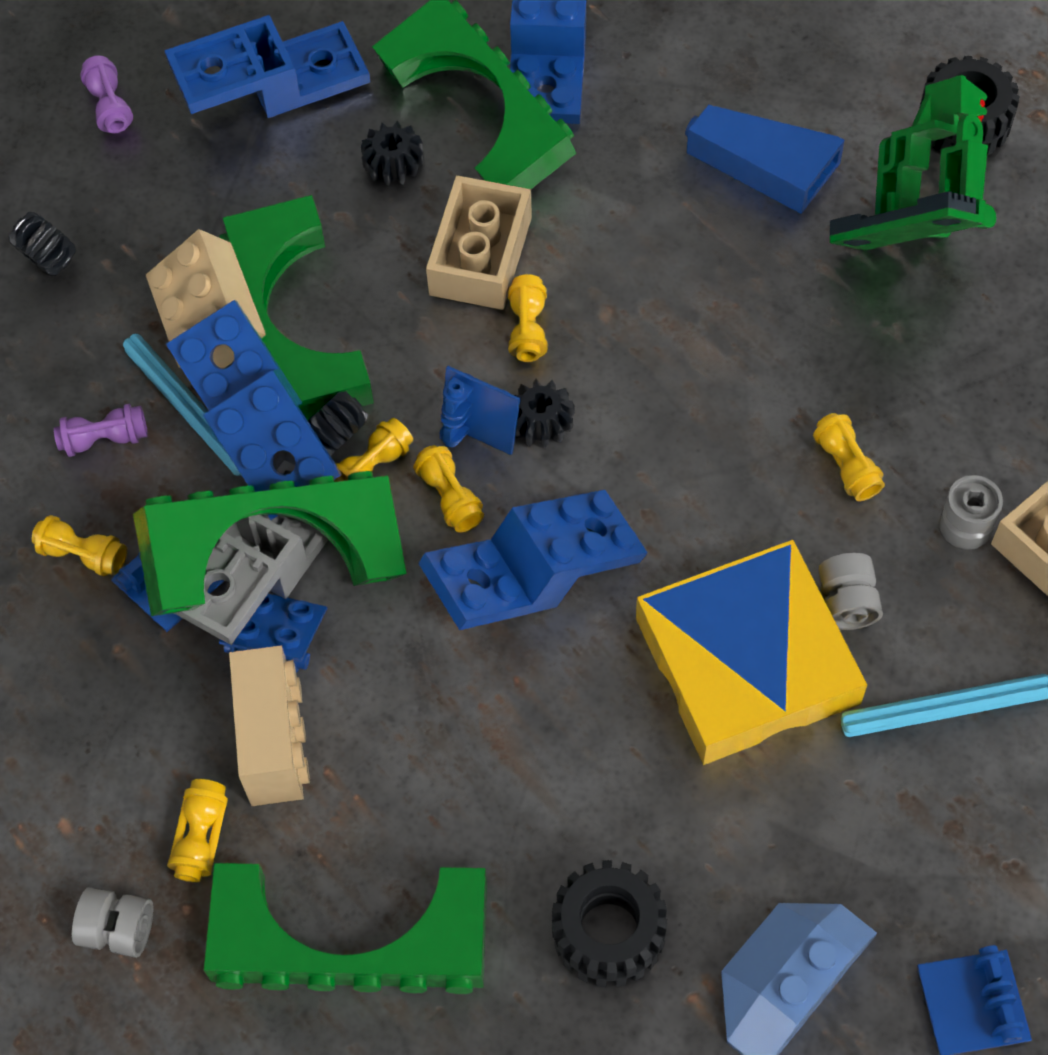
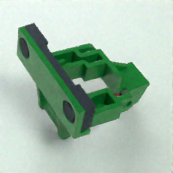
[830,75,996,251]

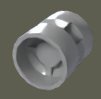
[939,475,1003,550]
[818,553,883,630]
[72,887,154,958]

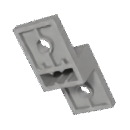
[174,460,328,645]

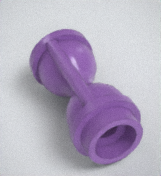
[80,56,133,133]
[54,404,148,457]

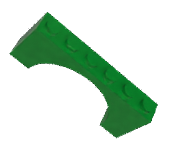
[372,0,576,189]
[219,195,374,421]
[133,471,407,616]
[204,863,487,994]

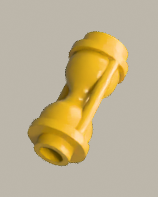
[508,274,548,362]
[813,413,885,502]
[334,418,413,482]
[413,445,484,533]
[32,515,127,577]
[167,779,228,882]

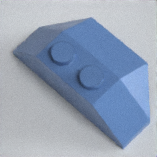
[721,903,877,1055]

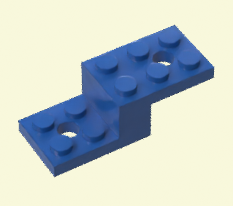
[510,0,587,124]
[164,15,371,118]
[166,300,342,520]
[418,490,648,630]

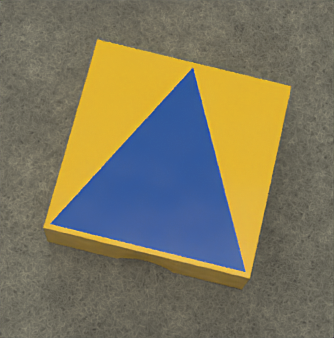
[636,540,867,765]

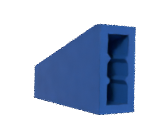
[685,105,845,214]

